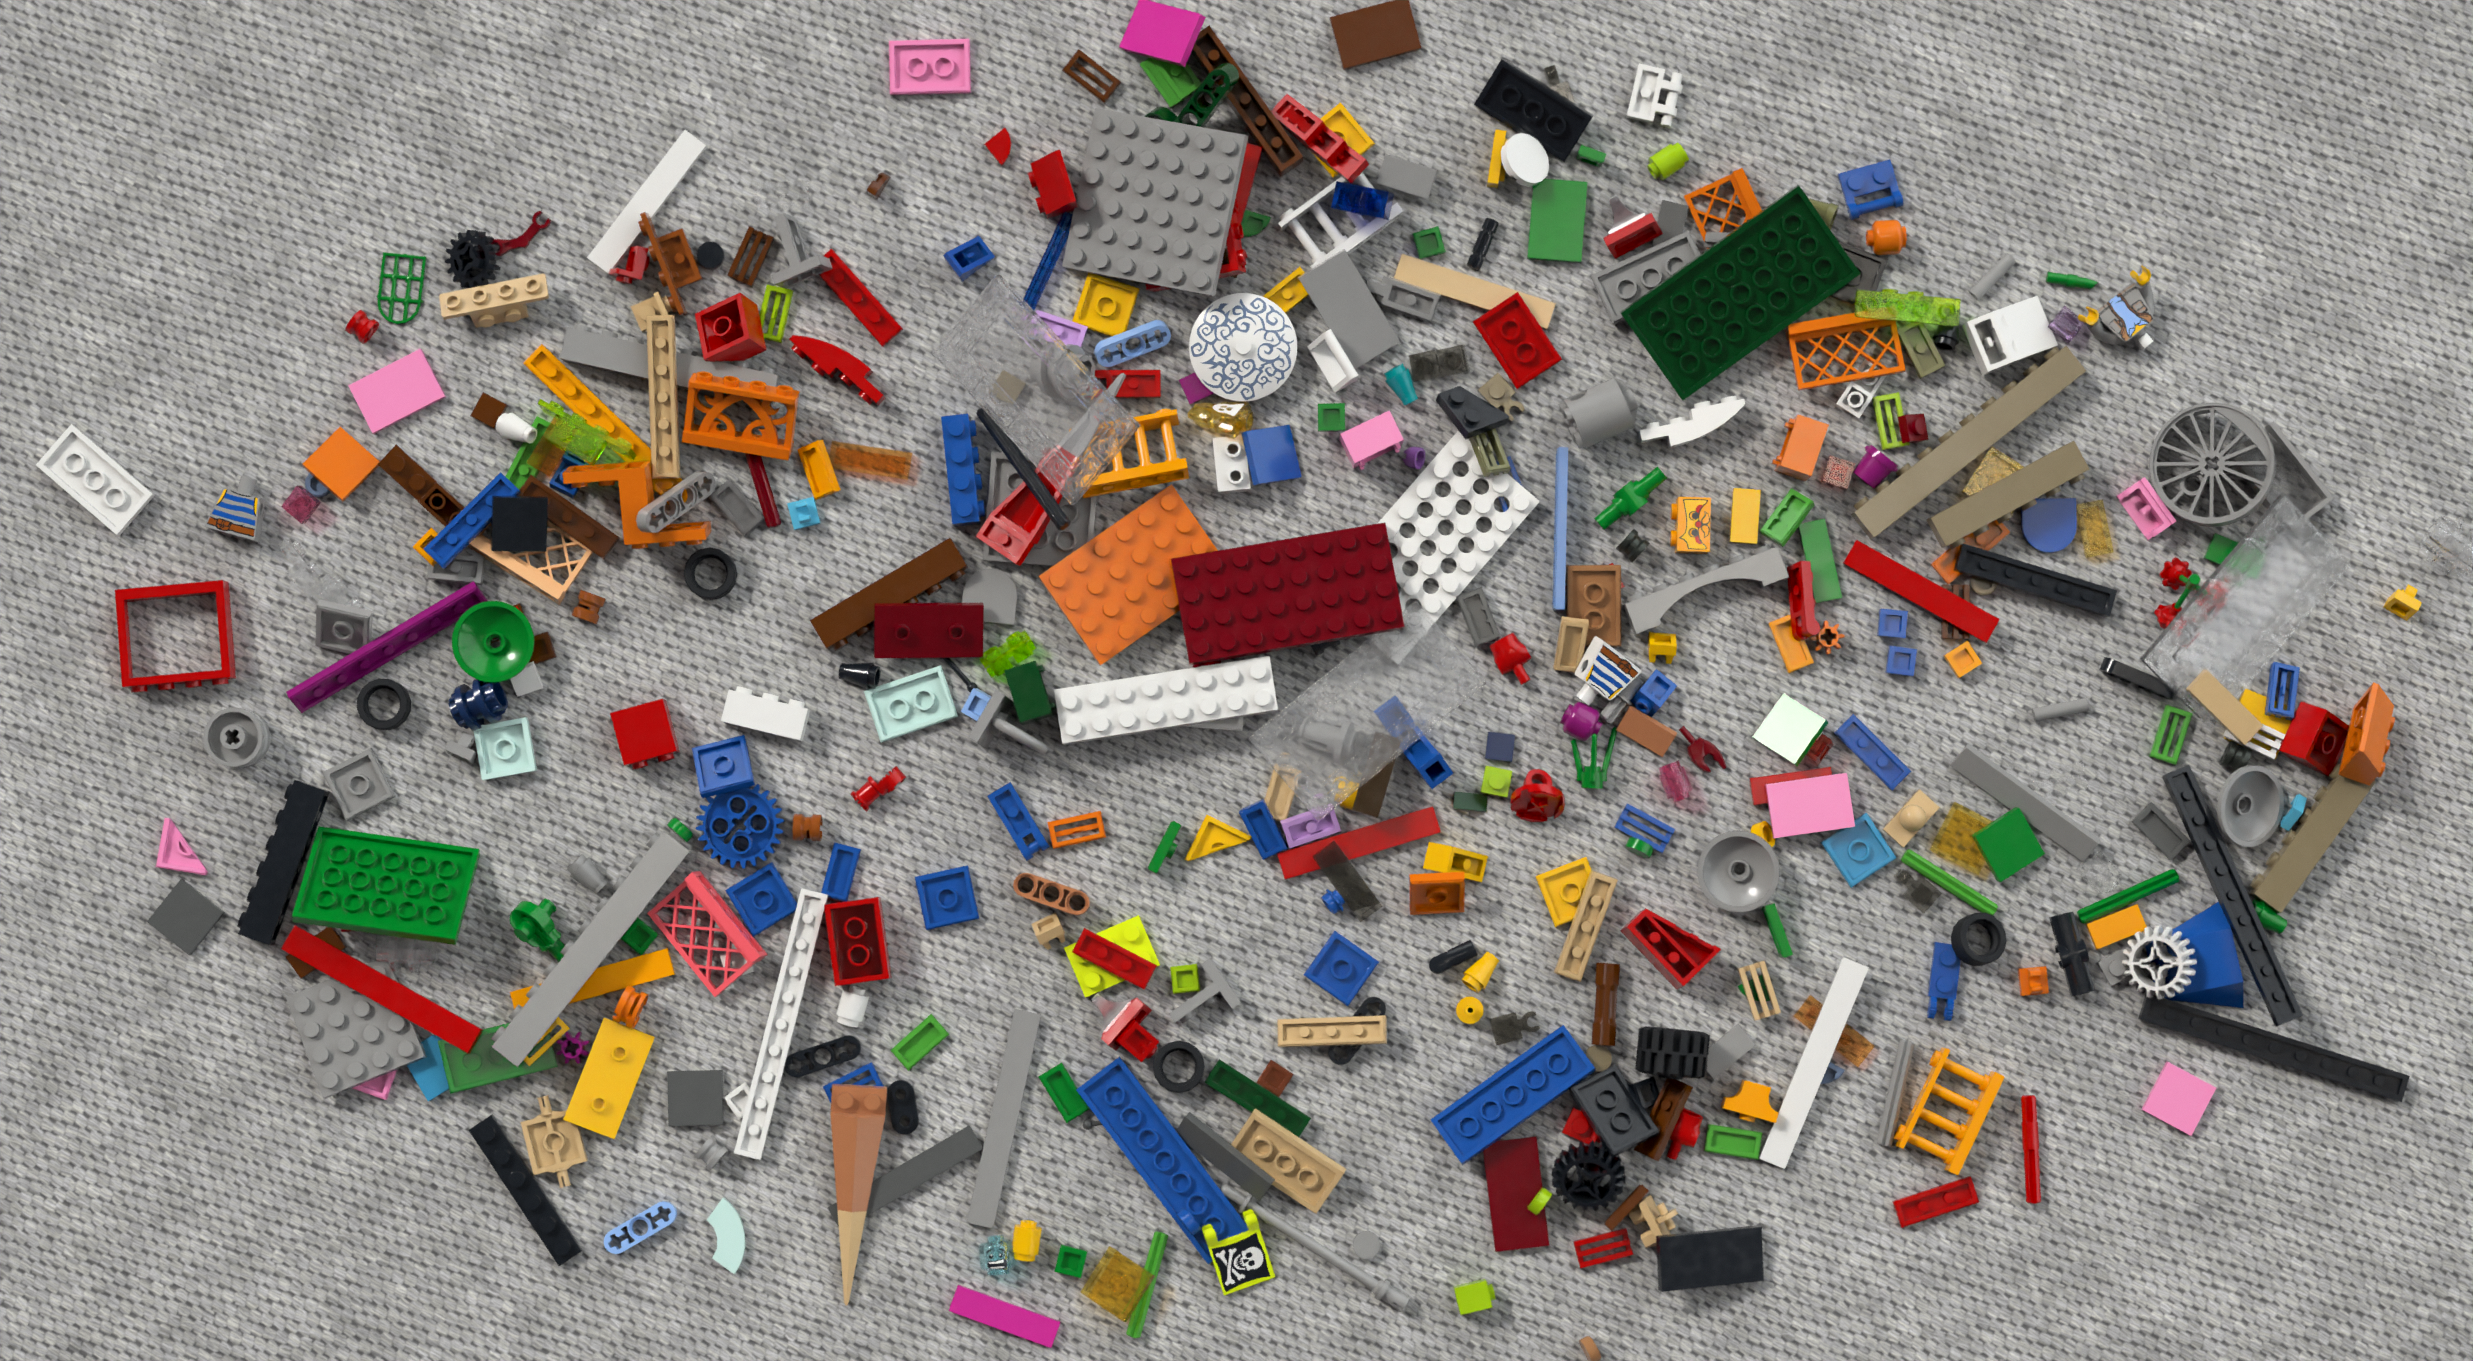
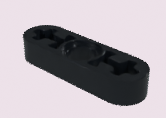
[2099,657,2178,700]
[1328,997,1386,1065]
[784,1035,861,1077]

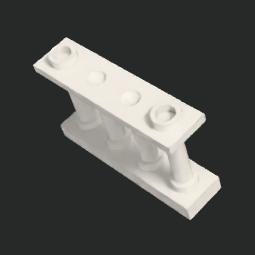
[1278,166,1403,270]

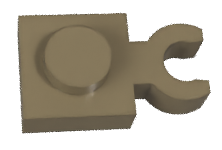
[1478,373,1525,422]

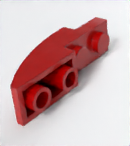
[789,335,885,406]

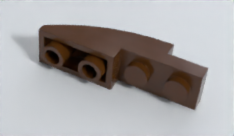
[378,444,465,527]

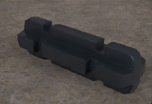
[1467,218,1499,270]

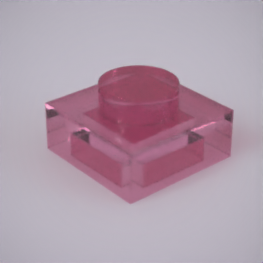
[281,485,321,524]

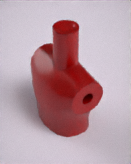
[1489,633,1531,685]
[1666,1108,1703,1160]

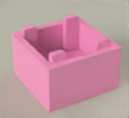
[1339,410,1404,470]

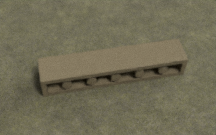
[1926,441,2089,550]
[2249,764,2376,913]

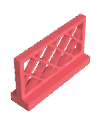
[647,871,768,997]

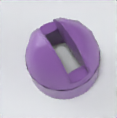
[1403,447,1425,469]

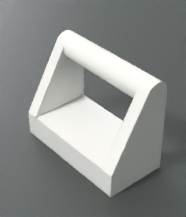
[1307,329,1359,393]

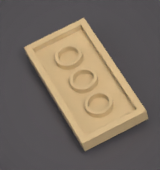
[1231,1109,1346,1214]

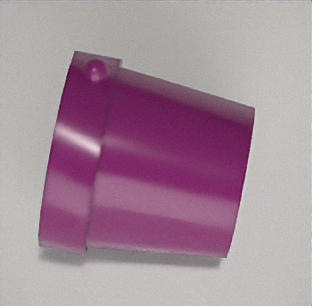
[1853,445,1898,489]

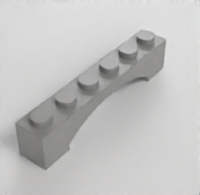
[1623,544,1789,636]

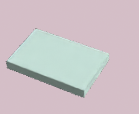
[864,665,958,743]

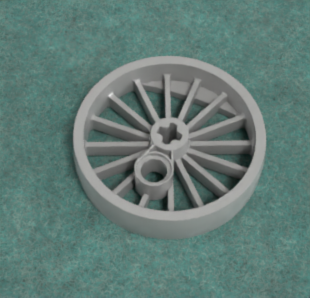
[2149,403,2276,527]

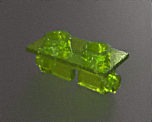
[980,630,1037,678]

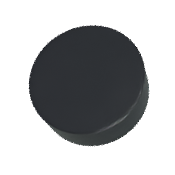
[697,241,725,270]

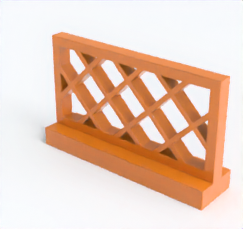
[1684,168,1762,249]
[1785,306,1906,391]

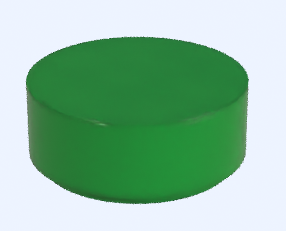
[667,818,693,843]
[1625,837,1654,859]

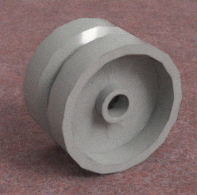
[203,707,271,768]

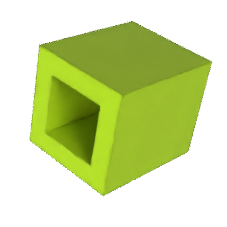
[1453,1279,1496,1315]

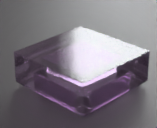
[2047,305,2085,344]

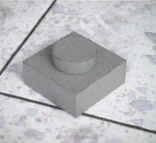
[2096,949,2132,986]

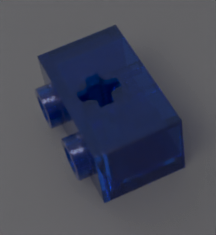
[1331,181,1394,220]

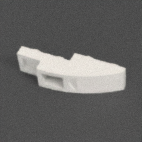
[1638,396,1745,449]

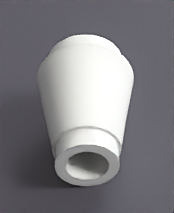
[496,413,537,443]

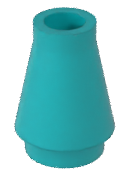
[1384,363,1418,406]

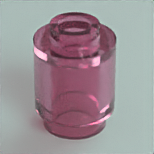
[1658,760,1693,802]

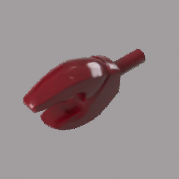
[1679,725,1727,773]

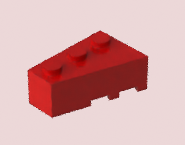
[1620,908,1721,990]

